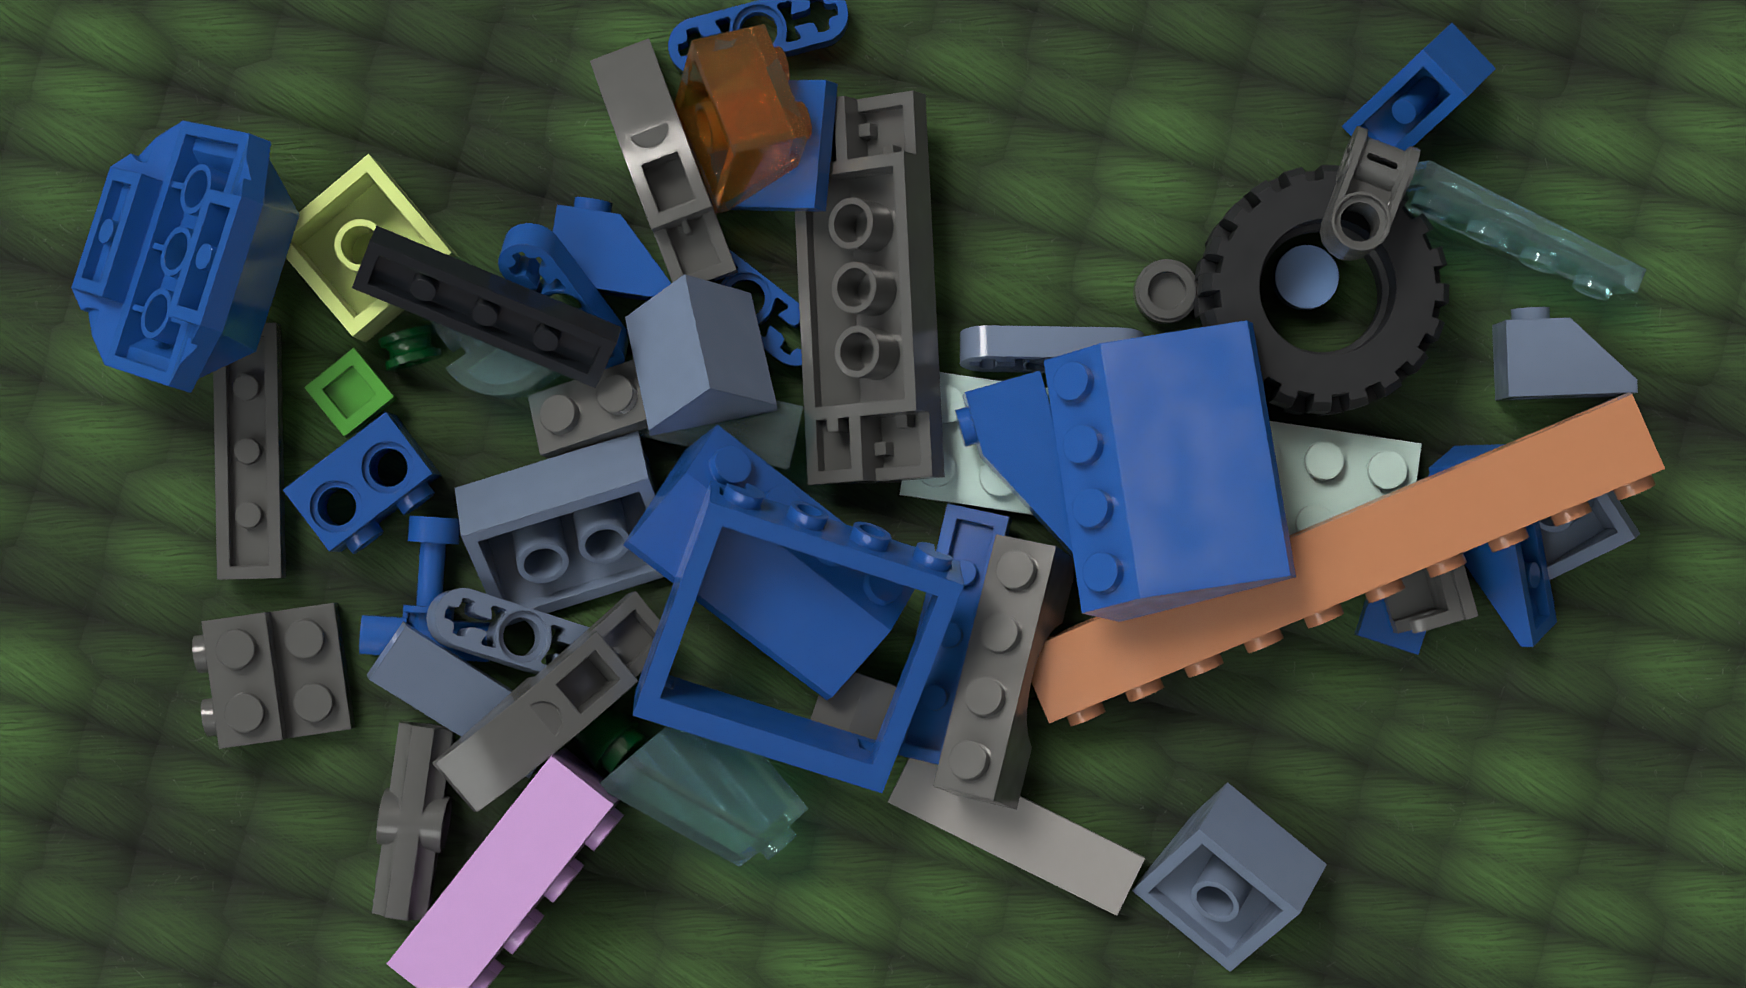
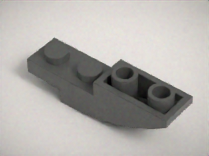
[590,38,738,283]
[432,591,660,812]

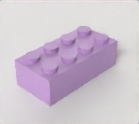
[387,748,625,988]

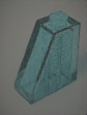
[600,726,809,867]

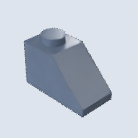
[1492,307,1638,401]

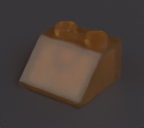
[675,24,812,214]

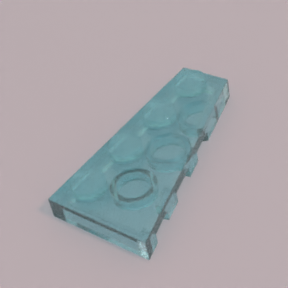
[1404,160,1647,300]

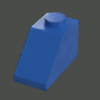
[1342,23,1496,151]
[553,197,672,301]

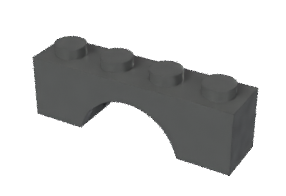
[933,534,1075,810]

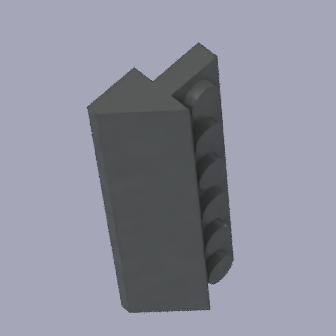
[795,90,945,485]

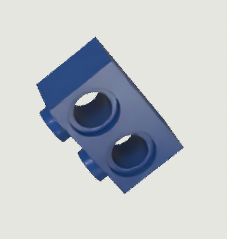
[283,412,442,554]

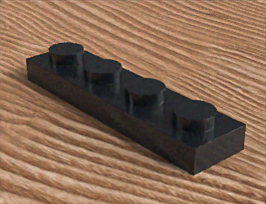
[352,226,622,388]

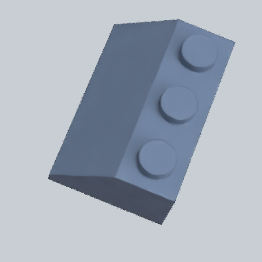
[455,431,664,626]

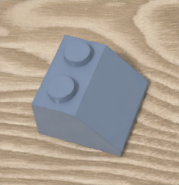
[1132,782,1327,972]

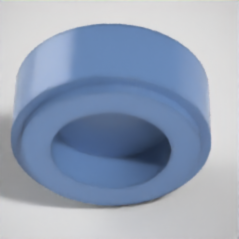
[1272,245,1339,310]

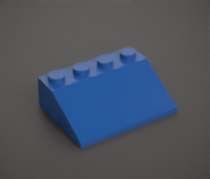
[1044,320,1296,622]

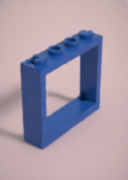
[633,480,964,793]

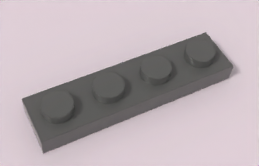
[213,323,286,580]

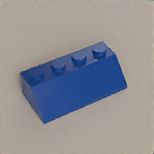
[623,424,915,700]

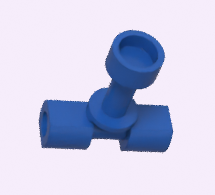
[359,516,490,662]

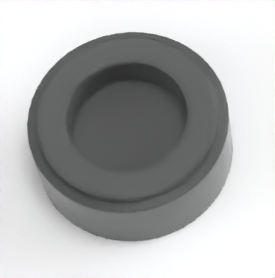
[1133,259,1198,324]

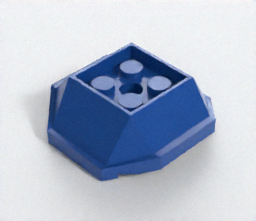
[71,121,300,393]

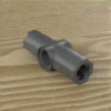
[372,721,456,921]

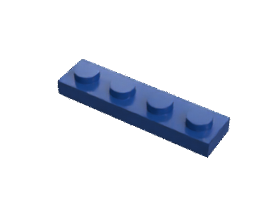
[898,503,1012,765]

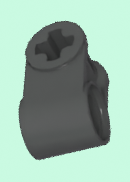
[1320,126,1420,261]

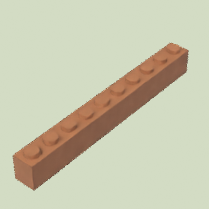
[1031,392,1665,726]

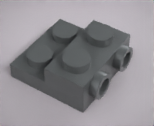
[192,603,356,749]

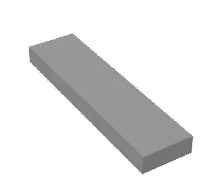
[888,758,1145,916]

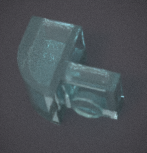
[431,321,562,399]

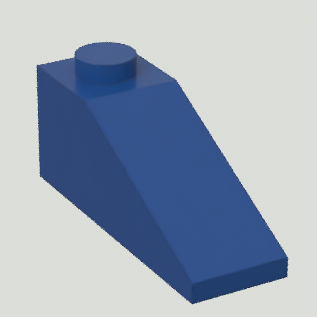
[955,371,1074,559]
[1428,444,1557,647]

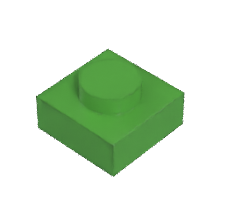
[304,347,398,438]

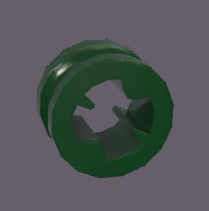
[378,325,442,371]

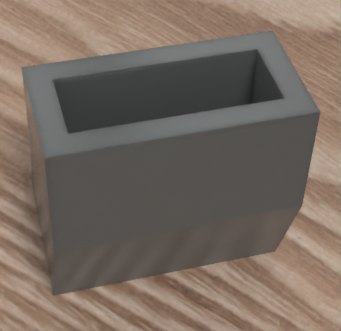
[810,671,897,740]

